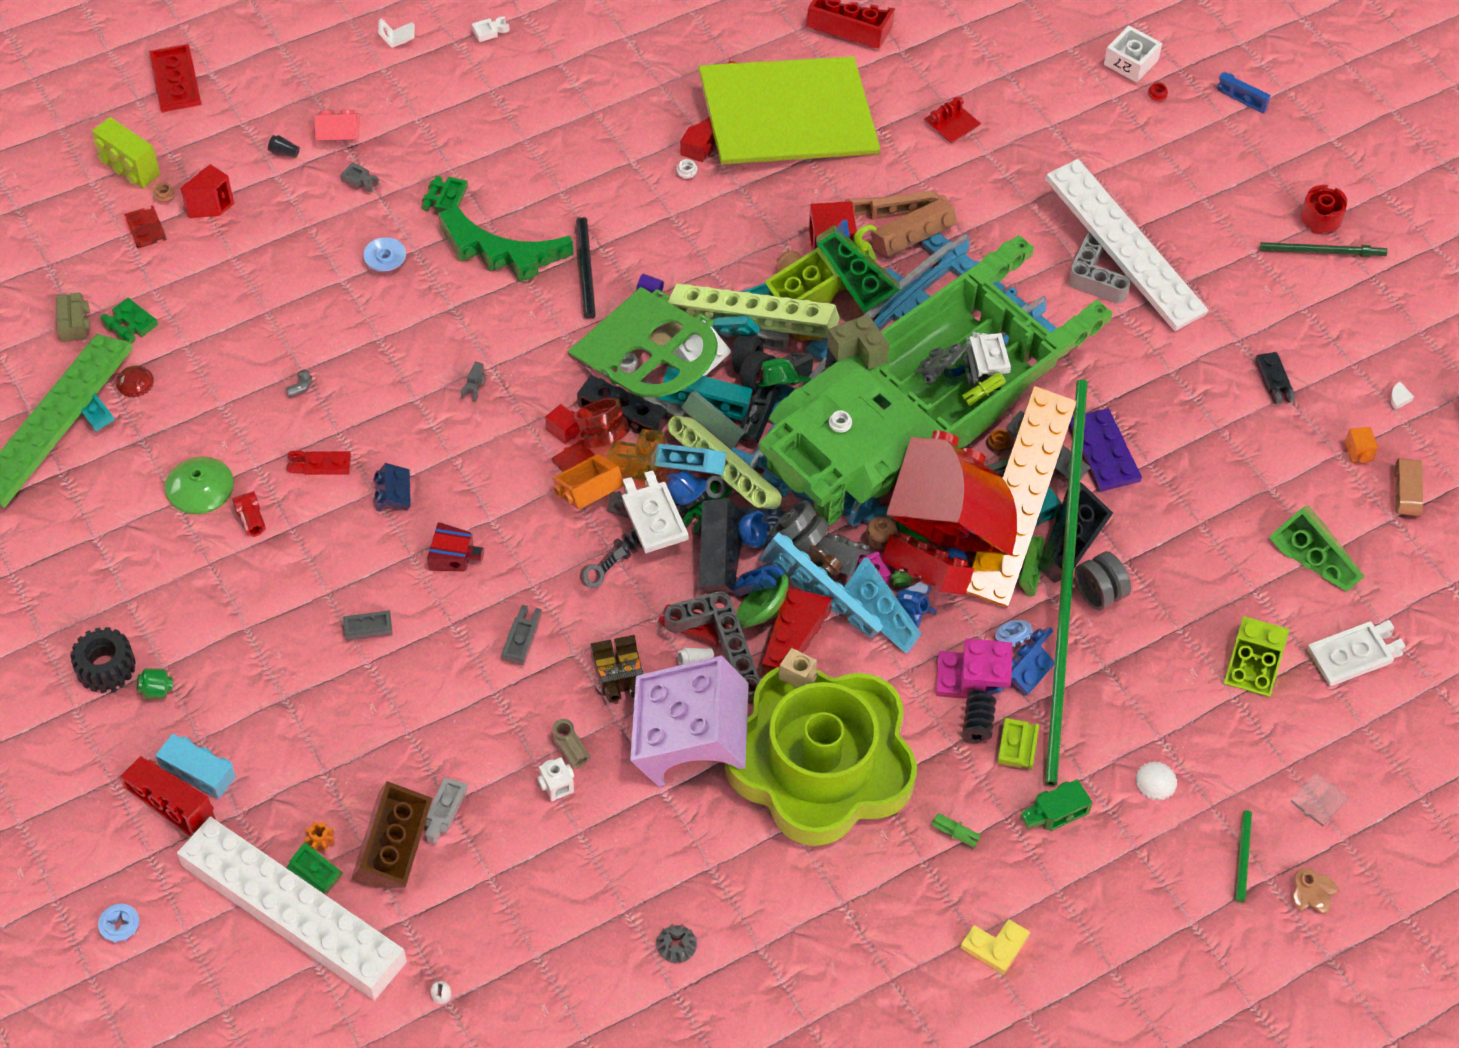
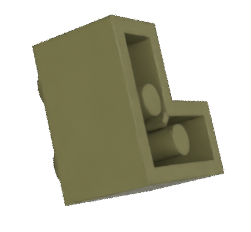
[828,314,889,370]

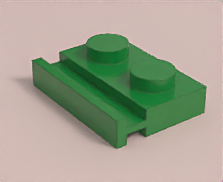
[286,842,343,895]

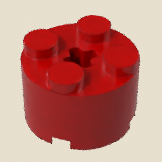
[1300,185,1348,234]

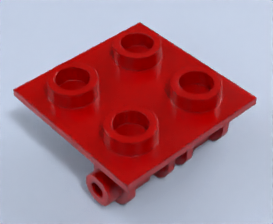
[924,97,981,143]

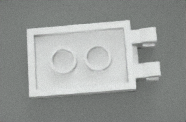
[622,470,689,554]
[1307,620,1406,687]

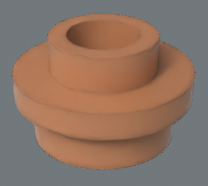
[153,182,175,202]

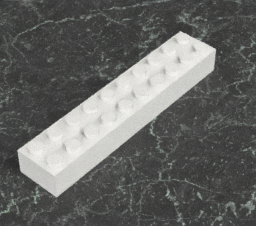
[177,816,407,1001]

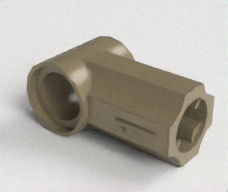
[552,719,590,768]

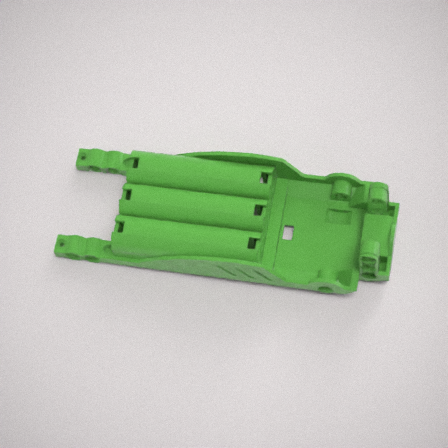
[759,235,1113,525]

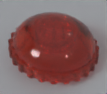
[116,365,154,398]

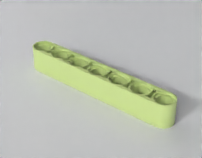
[668,416,782,509]

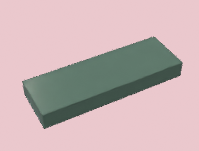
[681,390,745,449]

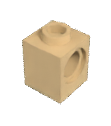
[779,648,818,688]

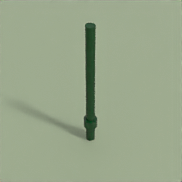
[1260,242,1388,258]

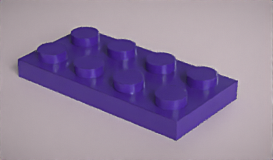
[1069,408,1142,492]

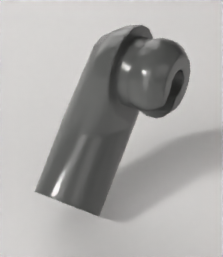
[285,369,312,398]

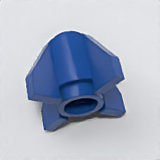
[896,581,937,628]

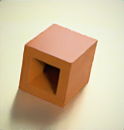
[1345,426,1378,463]

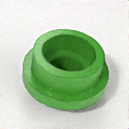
[890,570,913,588]

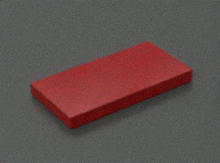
[149,44,202,112]

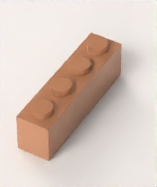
[870,199,957,257]

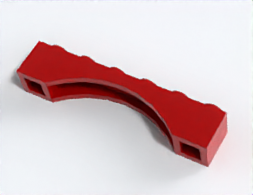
[680,60,737,162]

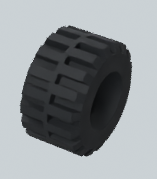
[70,627,136,693]

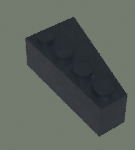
[1038,482,1113,583]
[699,498,746,594]

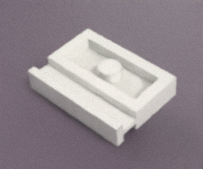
[969,333,1011,377]

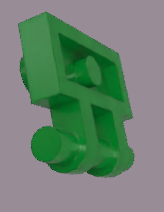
[421,175,468,213]
[100,297,158,343]

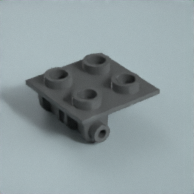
[914,343,970,383]

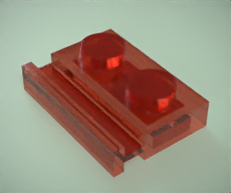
[124,205,166,249]

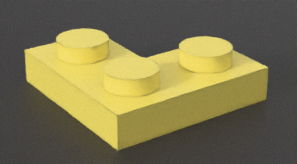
[960,919,1030,975]

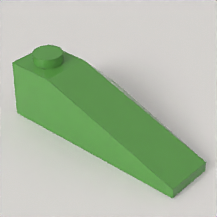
[1269,505,1365,591]

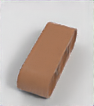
[1395,458,1423,516]

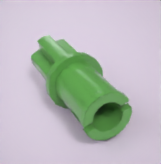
[932,813,981,848]

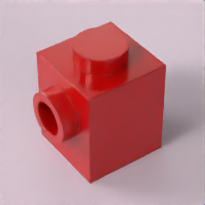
[545,404,581,444]

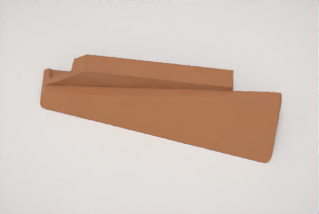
[845,191,948,220]

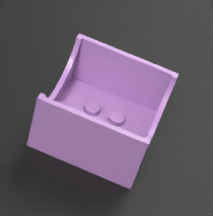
[630,655,749,787]

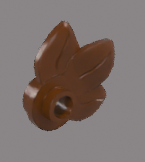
[801,545,842,576]

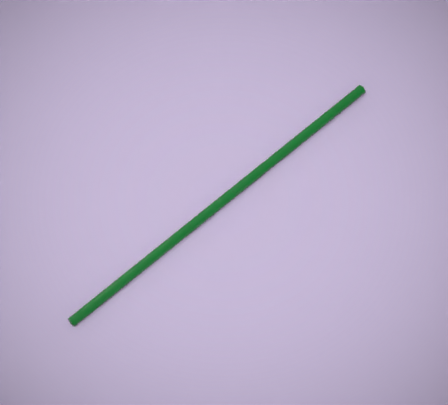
[1045,380,1088,786]

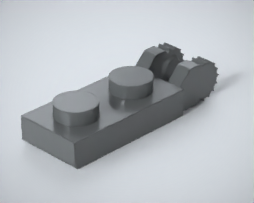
[501,605,542,666]

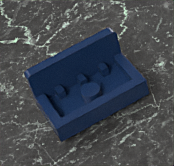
[373,463,411,512]

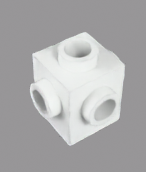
[537,758,574,801]

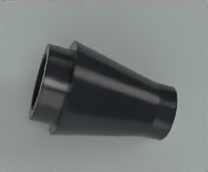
[268,135,300,158]

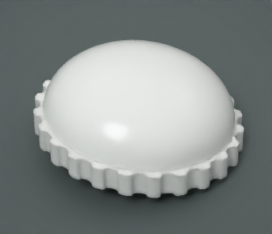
[1136,761,1177,801]

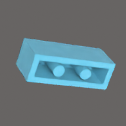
[655,444,726,475]
[155,734,236,800]

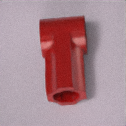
[232,491,266,537]

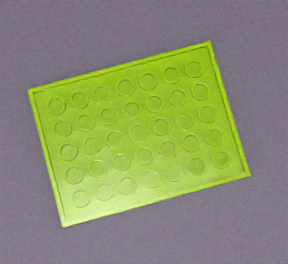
[698,56,881,164]

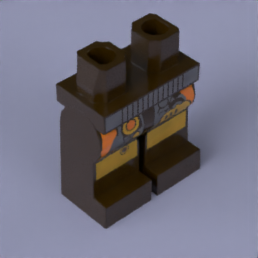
[590,635,644,703]

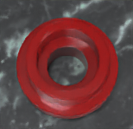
[1148,82,1168,101]

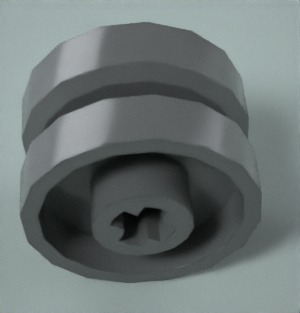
[770,500,829,551]
[1074,551,1131,611]

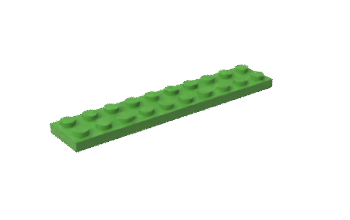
[0,334,133,508]

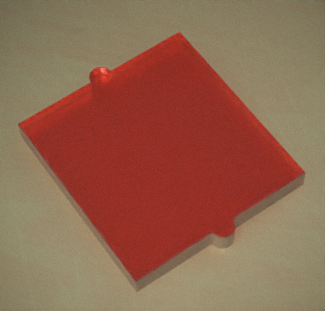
[551,440,595,472]

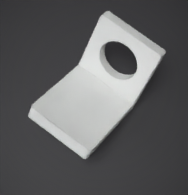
[378,19,415,48]

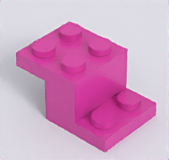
[936,638,1013,699]

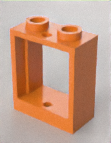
[552,454,625,510]

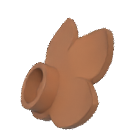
[1292,868,1338,914]

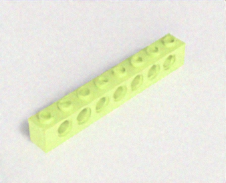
[668,283,840,338]

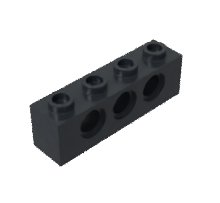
[577,375,667,441]

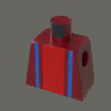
[427,522,484,572]

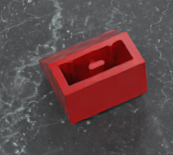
[180,164,234,218]

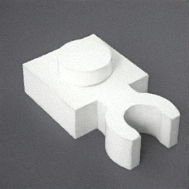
[472,17,509,42]

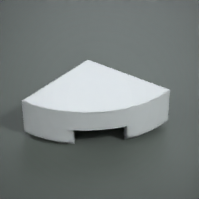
[1391,382,1414,410]

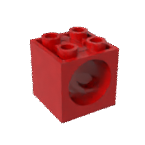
[808,201,857,251]

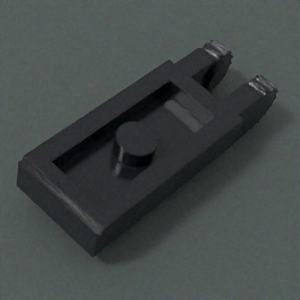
[1255,352,1295,405]
[740,386,780,443]

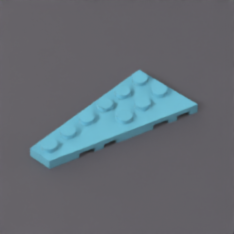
[758,532,883,639]

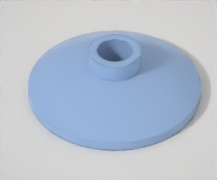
[363,237,406,272]

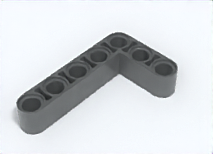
[664,591,760,704]

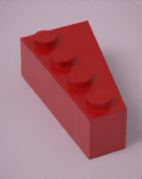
[806,0,895,49]
[881,532,975,595]
[761,587,832,678]
[120,756,216,837]

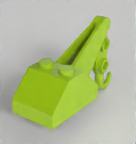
[764,225,877,303]

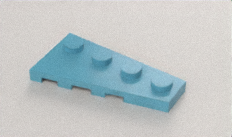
[844,558,922,653]

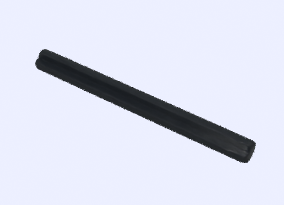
[576,217,596,319]

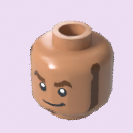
[866,516,897,550]

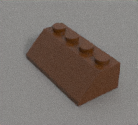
[351,781,433,888]

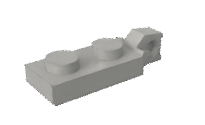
[425,778,468,845]

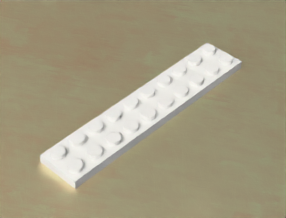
[1045,159,1209,331]

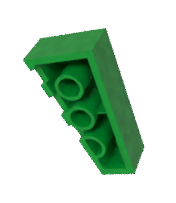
[816,225,900,313]

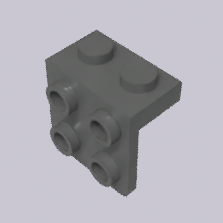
[815,533,874,576]

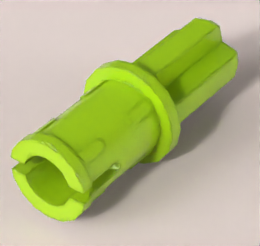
[962,372,1006,407]

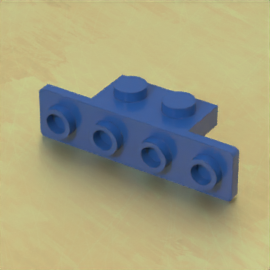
[985,627,1055,695]

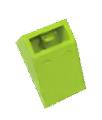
[1224,616,1290,697]

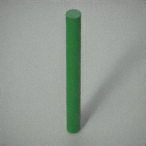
[1236,810,1252,903]

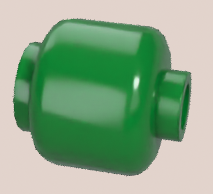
[137,668,173,699]

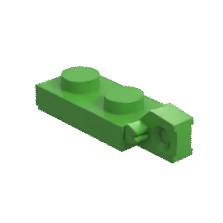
[1019,536,1045,596]

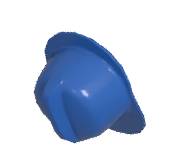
[666,470,707,505]

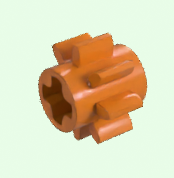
[304,821,335,852]

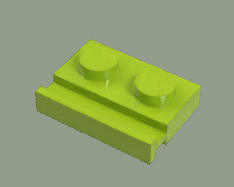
[997,718,1039,770]

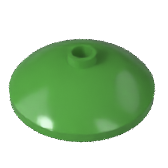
[165,456,234,514]
[736,573,789,628]

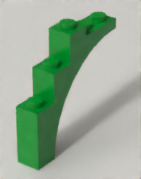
[438,206,574,282]

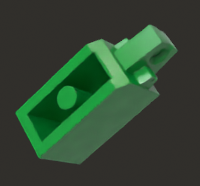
[1020,779,1093,831]

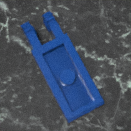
[1217,72,1271,113]
[732,564,784,597]

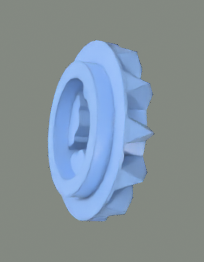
[995,620,1033,647]
[98,904,140,943]

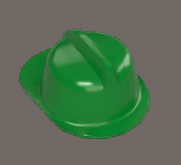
[758,358,811,387]

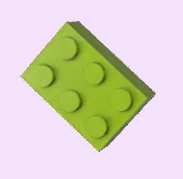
[92,117,161,189]

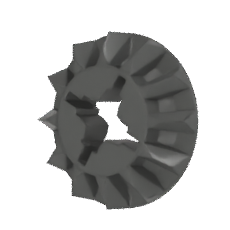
[656,924,697,963]

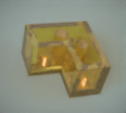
[607,429,666,480]

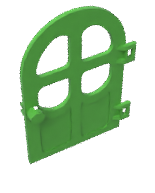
[568,287,718,397]

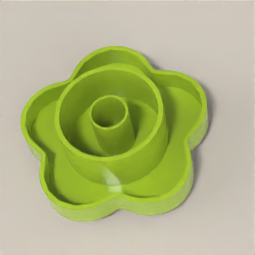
[724,667,917,846]

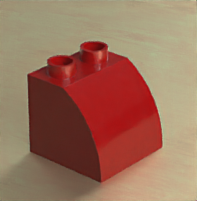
[886,430,1017,556]

